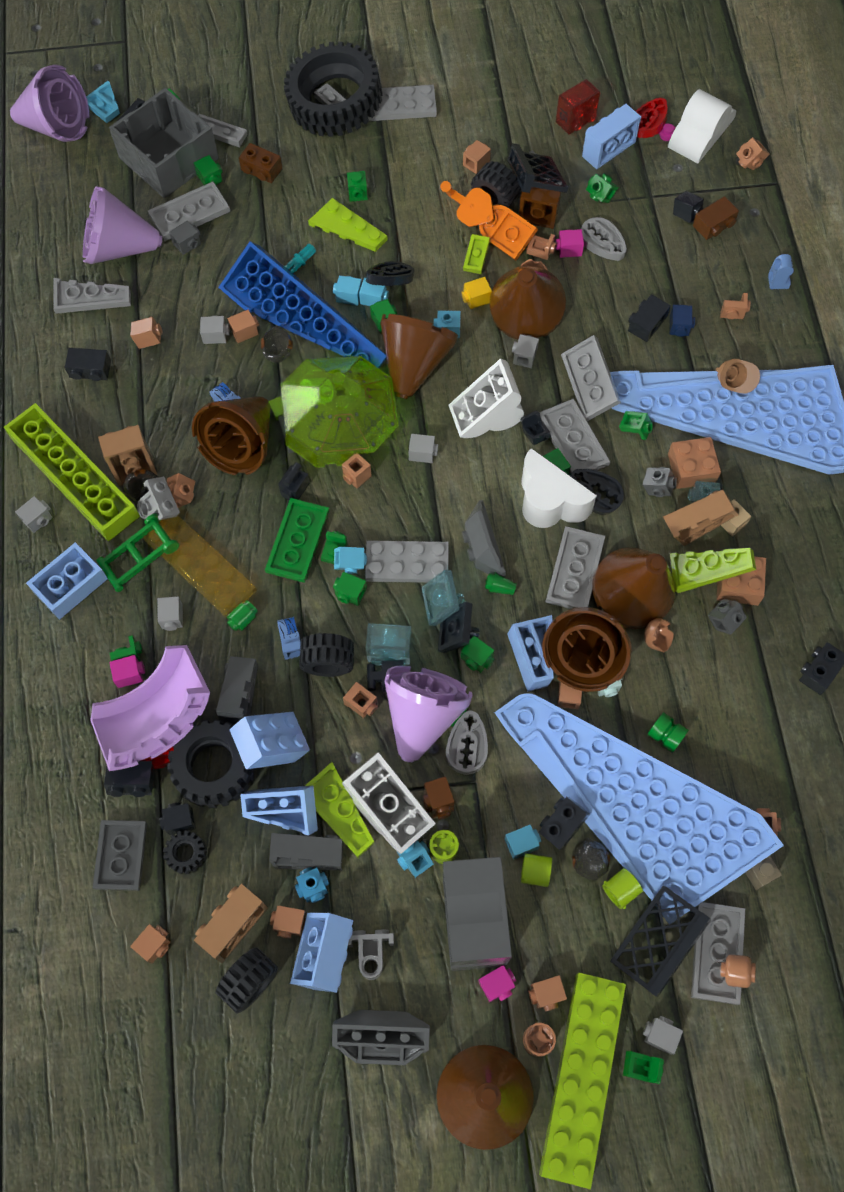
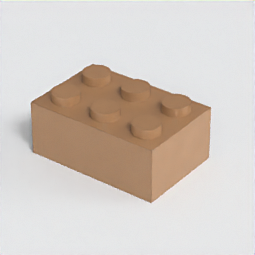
[98,425,157,486]
[194,884,268,963]

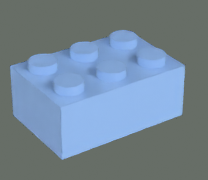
[582,104,641,169]
[26,542,108,620]
[229,712,310,769]
[290,913,353,993]

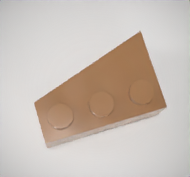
[663,490,739,546]

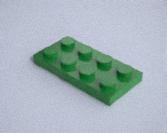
[265,498,329,583]

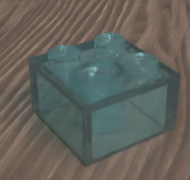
[366,623,412,666]

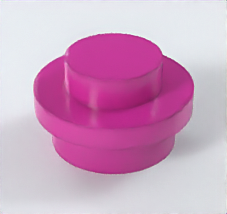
[659,123,676,141]

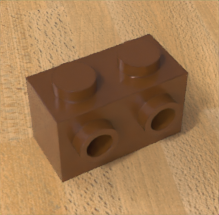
[239,143,283,184]
[693,196,739,240]
[423,776,454,819]

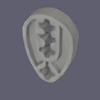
[581,217,627,261]
[446,711,488,775]

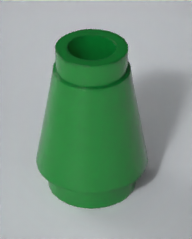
[484,573,517,595]

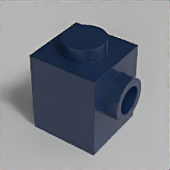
[669,305,695,336]

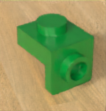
[623,1051,664,1084]

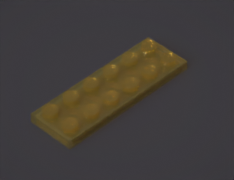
[143,515,257,618]

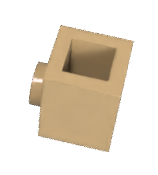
[721,499,751,536]

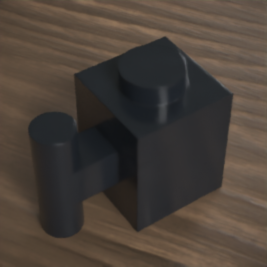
[278,462,310,500]
[367,660,403,692]

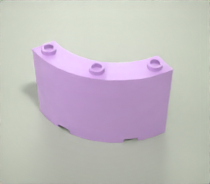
[91,645,210,771]

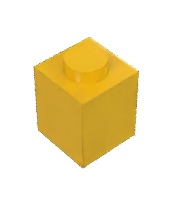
[462,277,492,309]

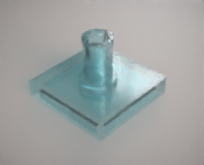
[421,570,464,626]

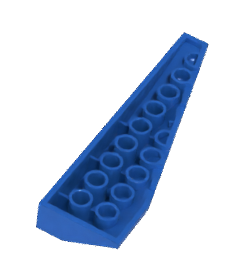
[218,241,387,372]

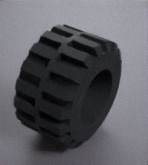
[471,161,521,208]
[299,633,354,677]
[215,947,278,1014]

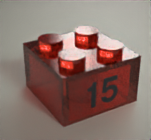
[556,79,600,135]

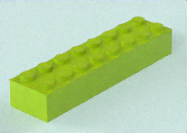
[4,403,140,542]
[539,973,626,1189]

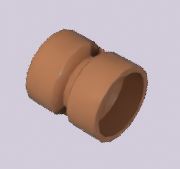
[522,1023,556,1057]

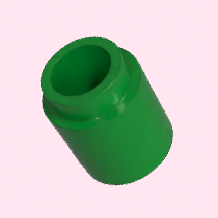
[227,600,258,631]

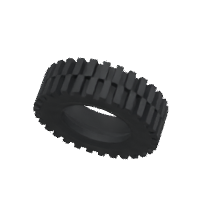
[284,41,383,137]

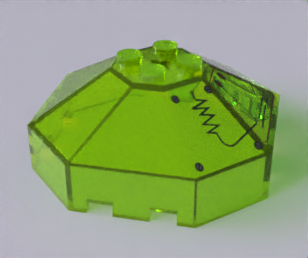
[280,356,399,468]

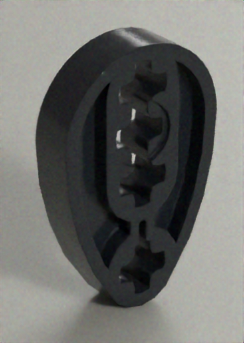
[365,261,414,286]
[569,469,624,515]

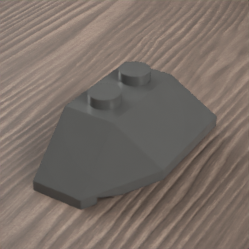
[462,500,506,577]
[332,1010,430,1065]

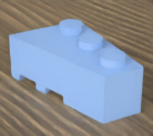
[507,615,554,692]
[240,786,318,836]

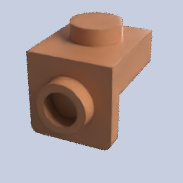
[526,234,557,260]
[720,293,751,319]

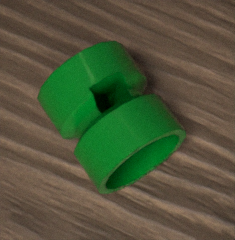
[647,712,689,753]

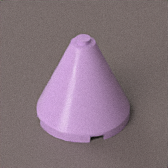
[10,65,89,142]
[83,186,162,264]
[385,666,472,762]

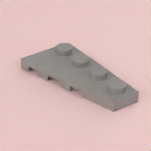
[54,278,131,313]

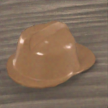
[716,359,760,394]

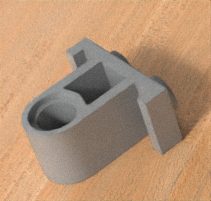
[137,476,180,520]
[348,929,394,980]

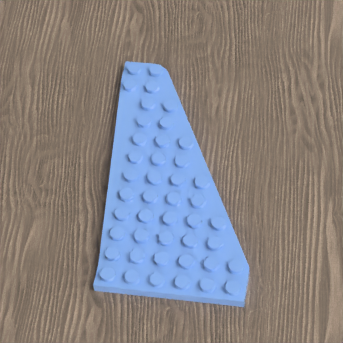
[610,365,844,474]

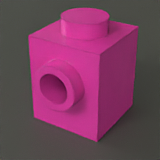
[555,229,584,258]
[109,655,145,688]
[478,965,516,1003]

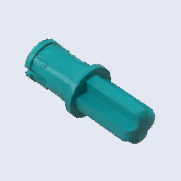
[285,244,316,273]

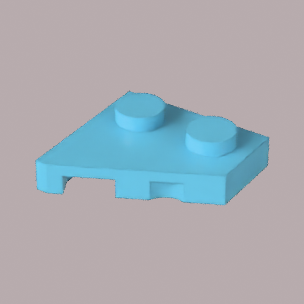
[86,81,120,123]

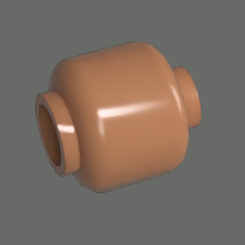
[720,954,756,988]

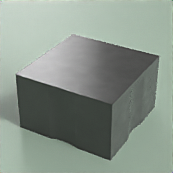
[109,88,219,199]
[442,857,512,971]

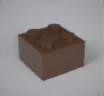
[519,187,561,229]

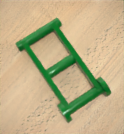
[96,513,179,592]

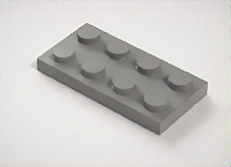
[368,85,437,121]
[148,182,230,241]
[561,335,621,421]
[540,399,610,479]
[546,526,605,609]
[365,541,448,583]
[691,902,745,1005]

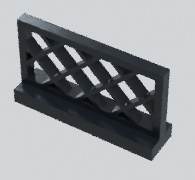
[507,143,568,193]
[610,885,711,997]

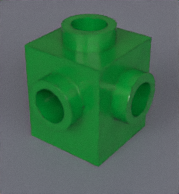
[586,173,619,203]

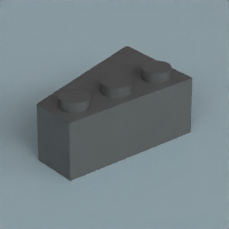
[216,656,258,725]
[269,833,344,871]

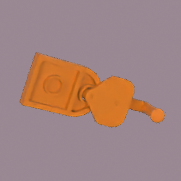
[440,181,538,261]

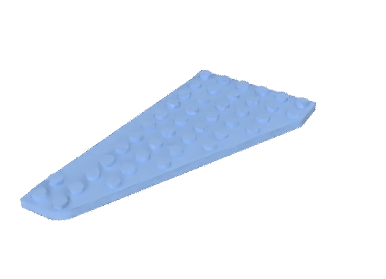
[494,693,784,925]

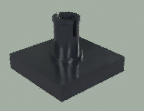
[438,601,480,653]

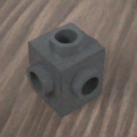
[643,467,677,497]
[708,599,747,635]

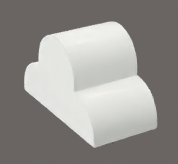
[668,89,736,163]
[449,359,524,438]
[522,449,597,528]
[342,753,435,854]

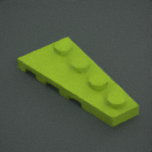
[308,198,388,252]
[670,548,756,593]
[305,762,374,858]

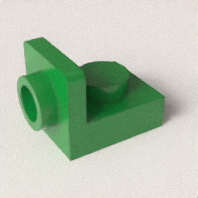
[619,411,653,440]
[321,531,348,564]
[110,635,143,661]

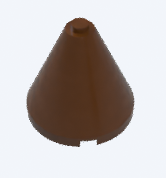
[490,266,566,340]
[380,314,458,400]
[192,396,271,475]
[592,547,675,629]
[542,607,632,692]
[437,1045,534,1150]

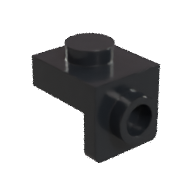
[520,410,551,445]

